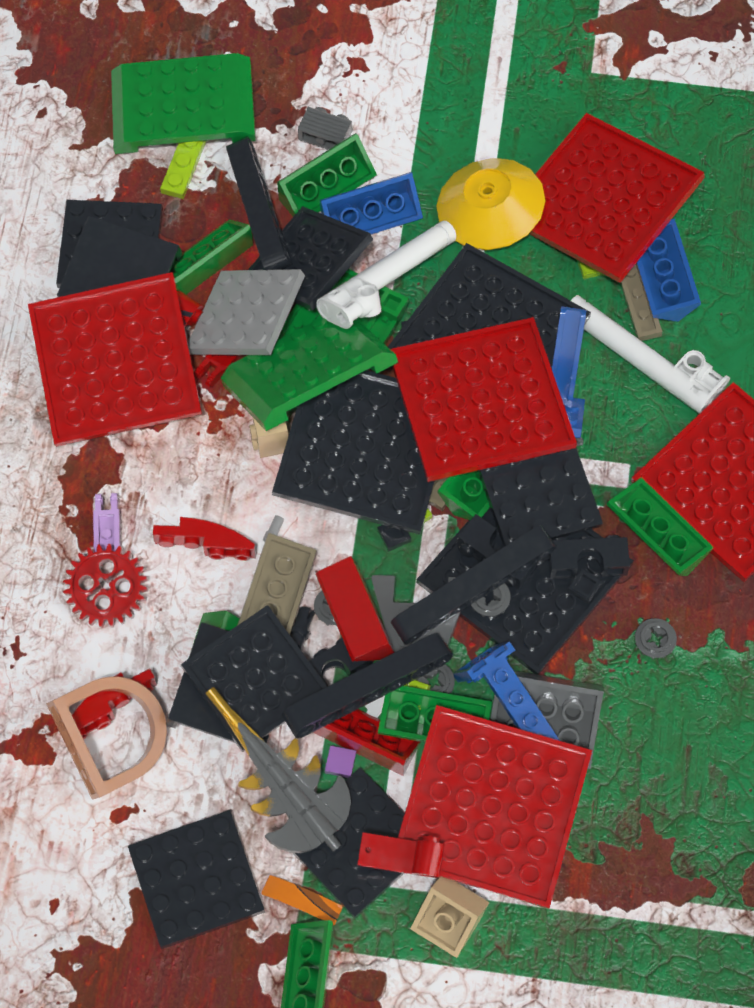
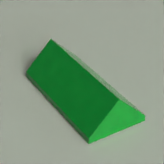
[277,133,377,217]
[170,219,253,295]
[437,471,490,520]
[606,477,714,576]
[378,686,492,742]
[281,920,333,1008]

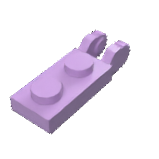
[93,493,120,552]

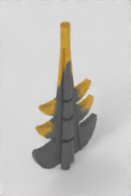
[205,687,351,853]

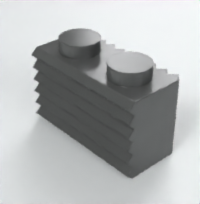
[298,107,352,150]

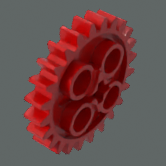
[63,544,148,628]

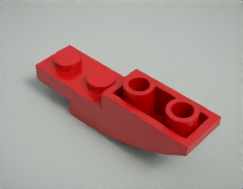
[153,517,256,561]
[72,668,157,739]

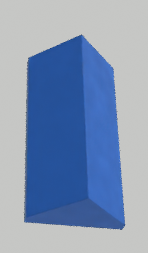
[320,172,423,234]
[637,218,701,322]

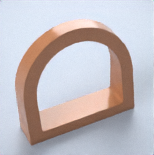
[46,677,167,800]

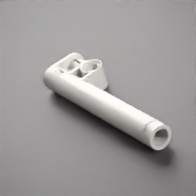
[316,220,456,329]
[571,295,730,414]

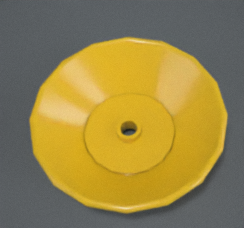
[436,158,546,250]

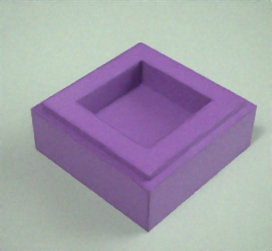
[325,746,356,778]

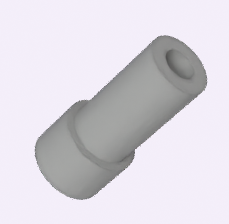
[263,515,284,542]

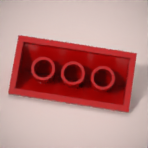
[316,556,395,661]
[313,709,421,776]

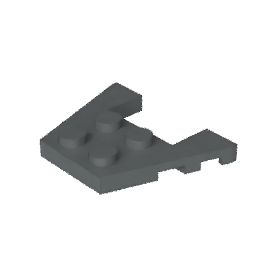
[371,575,461,652]

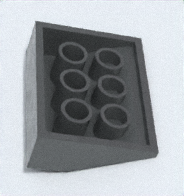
[490,671,604,769]

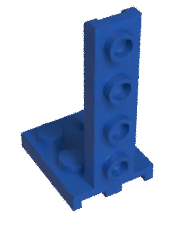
[552,306,587,438]
[453,641,560,741]

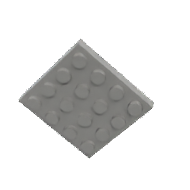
[188,269,305,355]

